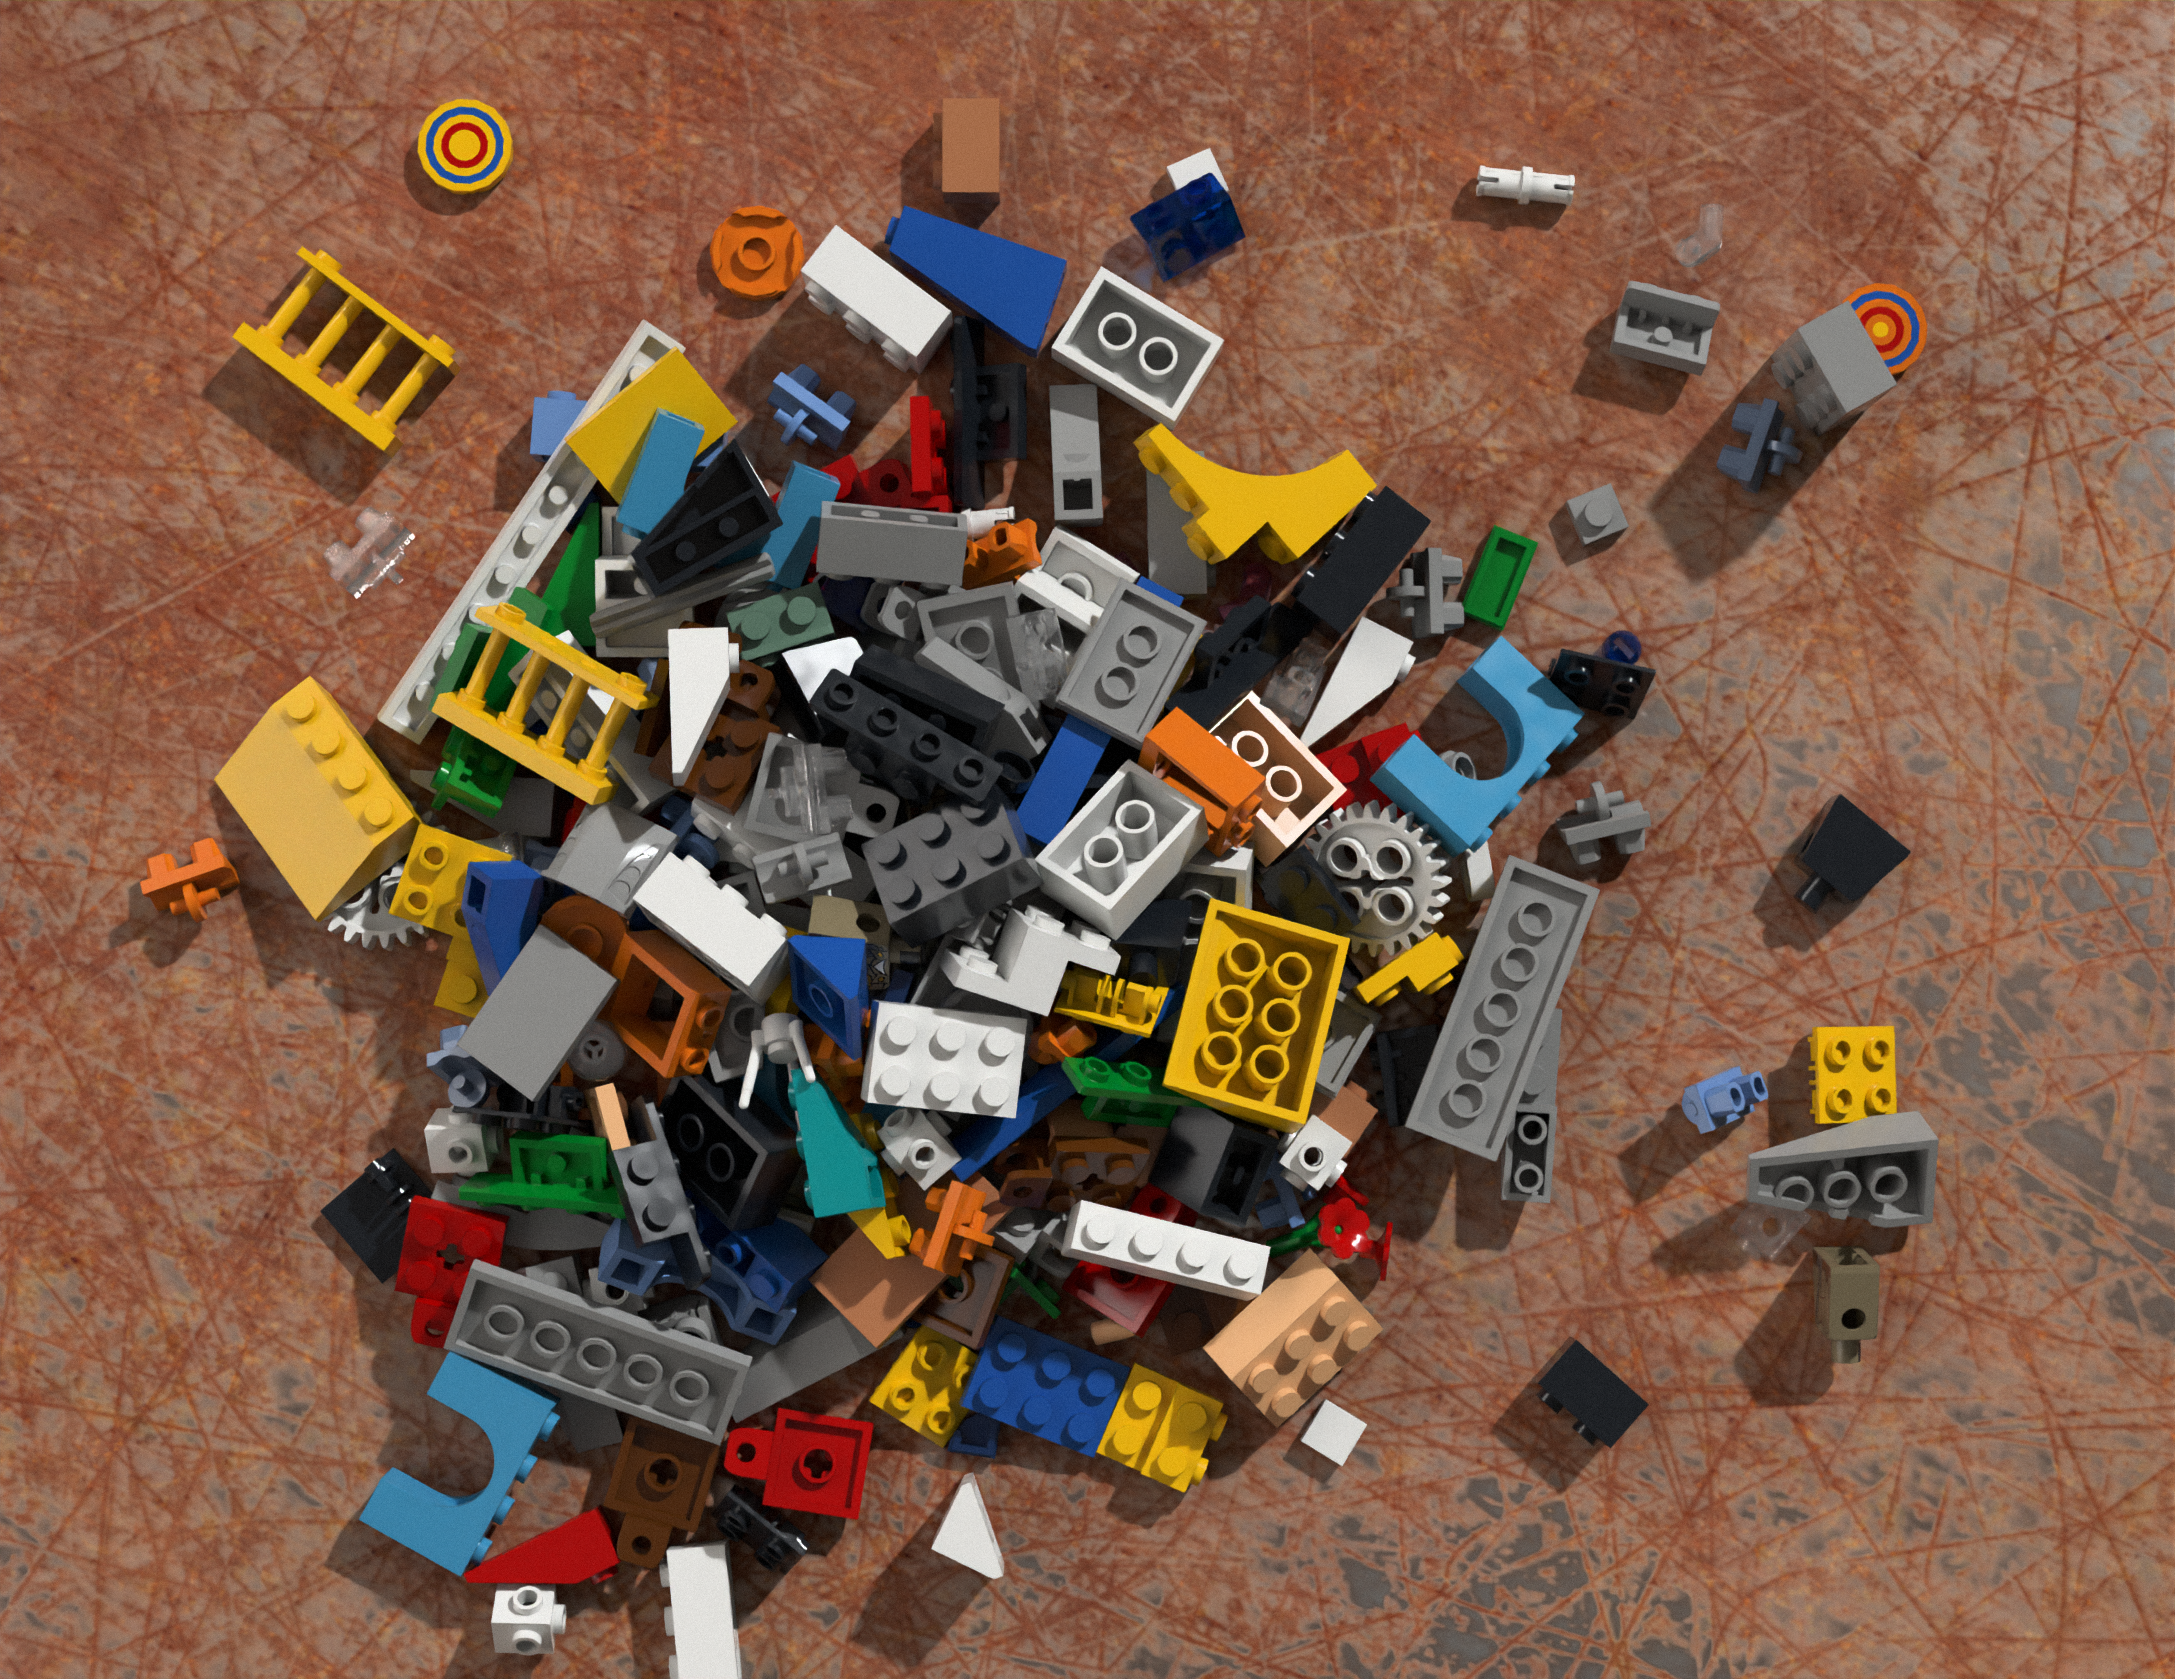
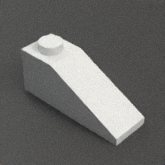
[1299,616,1416,748]
[668,627,739,786]

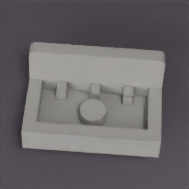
[1609,281,1720,376]

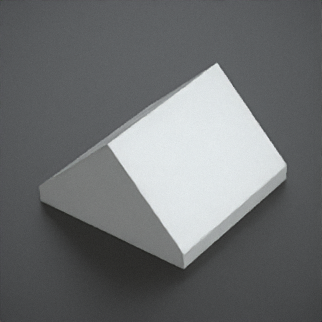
[931,1472,1005,1579]

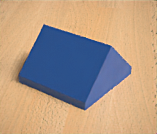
[787,935,870,1061]

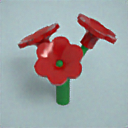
[1266,1175,1393,1281]

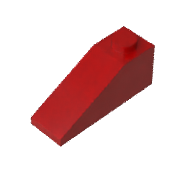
[463,1504,622,1585]

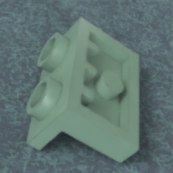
[726,581,837,670]

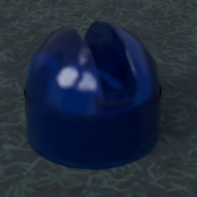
[1602,630,1642,665]

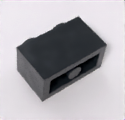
[1532,1336,1649,1448]

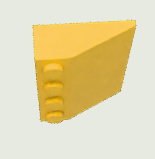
[214,676,427,923]
[1162,898,1350,1135]

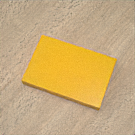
[564,346,738,505]

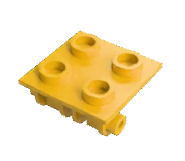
[388,823,513,943]
[1054,963,1171,1038]
[1807,1026,1897,1124]
[869,1324,978,1448]

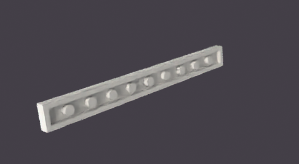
[377,319,686,745]

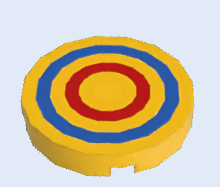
[418,99,513,195]

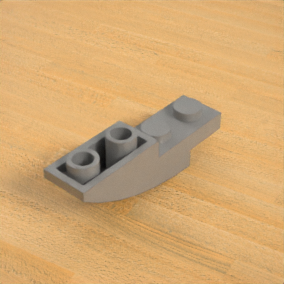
[1501,1008,1562,1203]
[431,1174,615,1250]

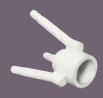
[739,1013,815,1131]

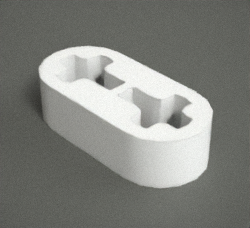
[1458,841,1495,902]

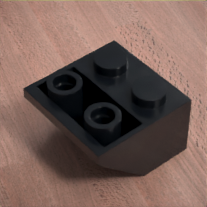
[1147,1105,1280,1228]

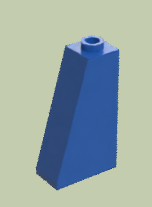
[884,206,1067,358]

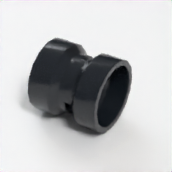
[989,749,1035,809]

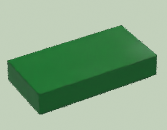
[1462,525,1538,632]

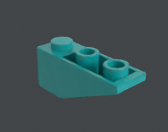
[788,1068,886,1218]

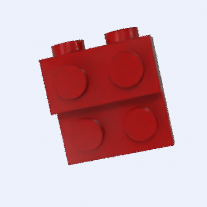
[1314,722,1423,846]

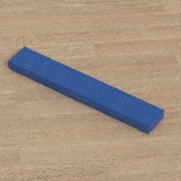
[1017,576,1184,848]
[950,980,1186,1182]

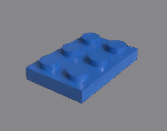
[959,1313,1130,1458]

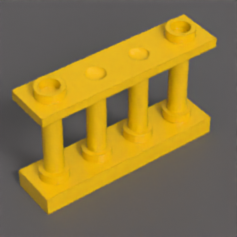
[232,246,461,458]
[431,602,660,805]

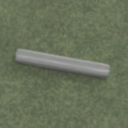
[589,552,776,639]

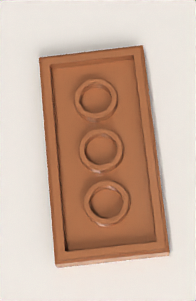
[808,1169,1015,1349]

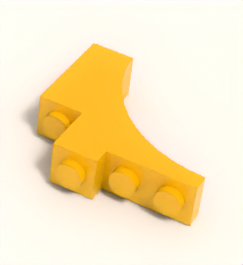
[1133,423,1377,565]

